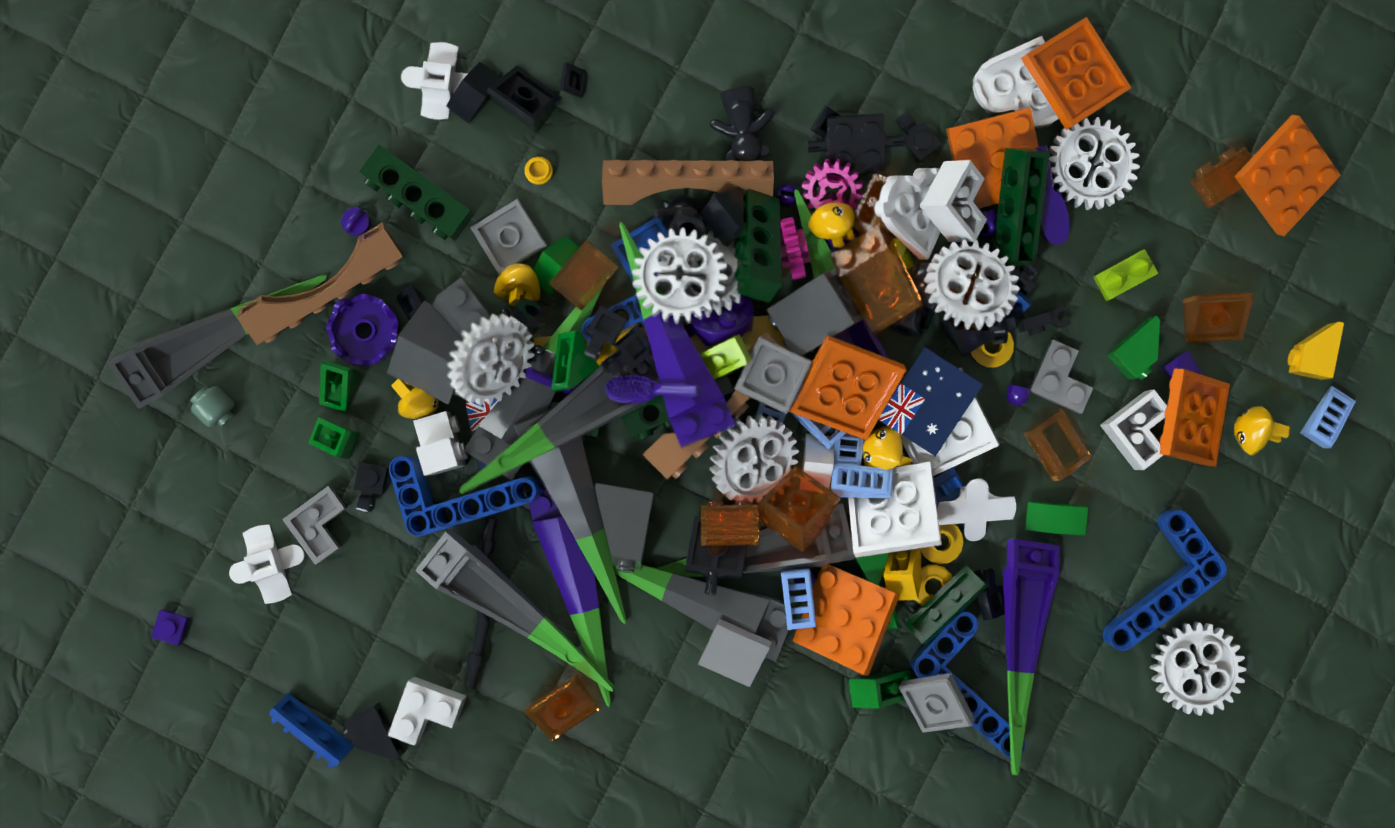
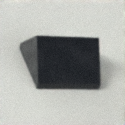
[487,66,562,133]

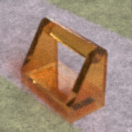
[1023,410,1092,481]

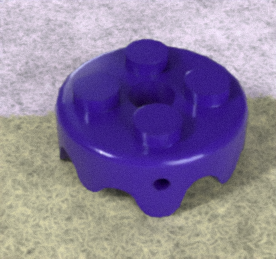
[683,289,754,346]
[326,294,400,366]

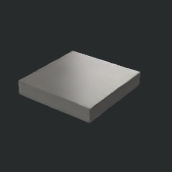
[470,198,548,275]
[734,336,812,414]
[698,619,772,687]
[899,673,975,733]

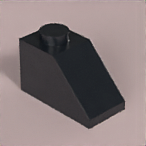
[343,702,405,760]

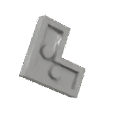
[1029,340,1093,414]
[282,486,347,565]

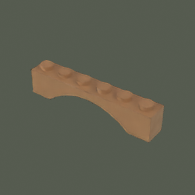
[602,160,774,205]
[237,222,403,345]
[643,332,780,479]

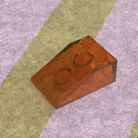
[830,225,923,334]

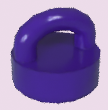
[341,208,371,237]
[979,209,997,238]

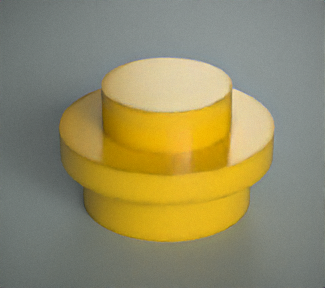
[525,157,553,185]

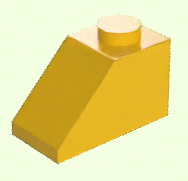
[1288,322,1344,380]
[884,548,922,600]

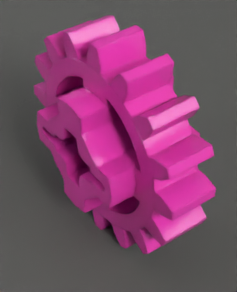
[802,159,863,209]
[780,217,810,280]

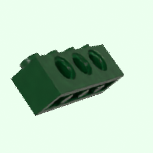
[359,145,475,241]
[993,148,1050,267]
[734,189,782,302]
[621,374,734,441]

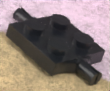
[807,113,904,175]
[685,499,751,595]

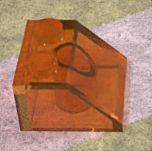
[759,466,840,552]

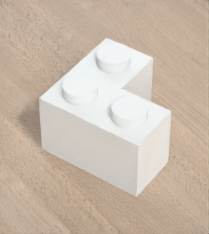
[920,160,987,242]
[1100,390,1167,470]
[413,411,468,476]
[388,677,467,746]

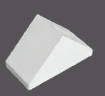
[800,434,834,492]

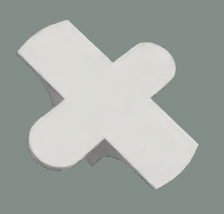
[401,42,467,120]
[937,479,1016,541]
[229,524,305,604]

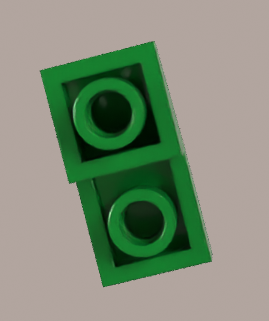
[1025,501,1089,535]

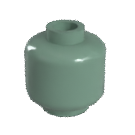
[190,385,235,427]

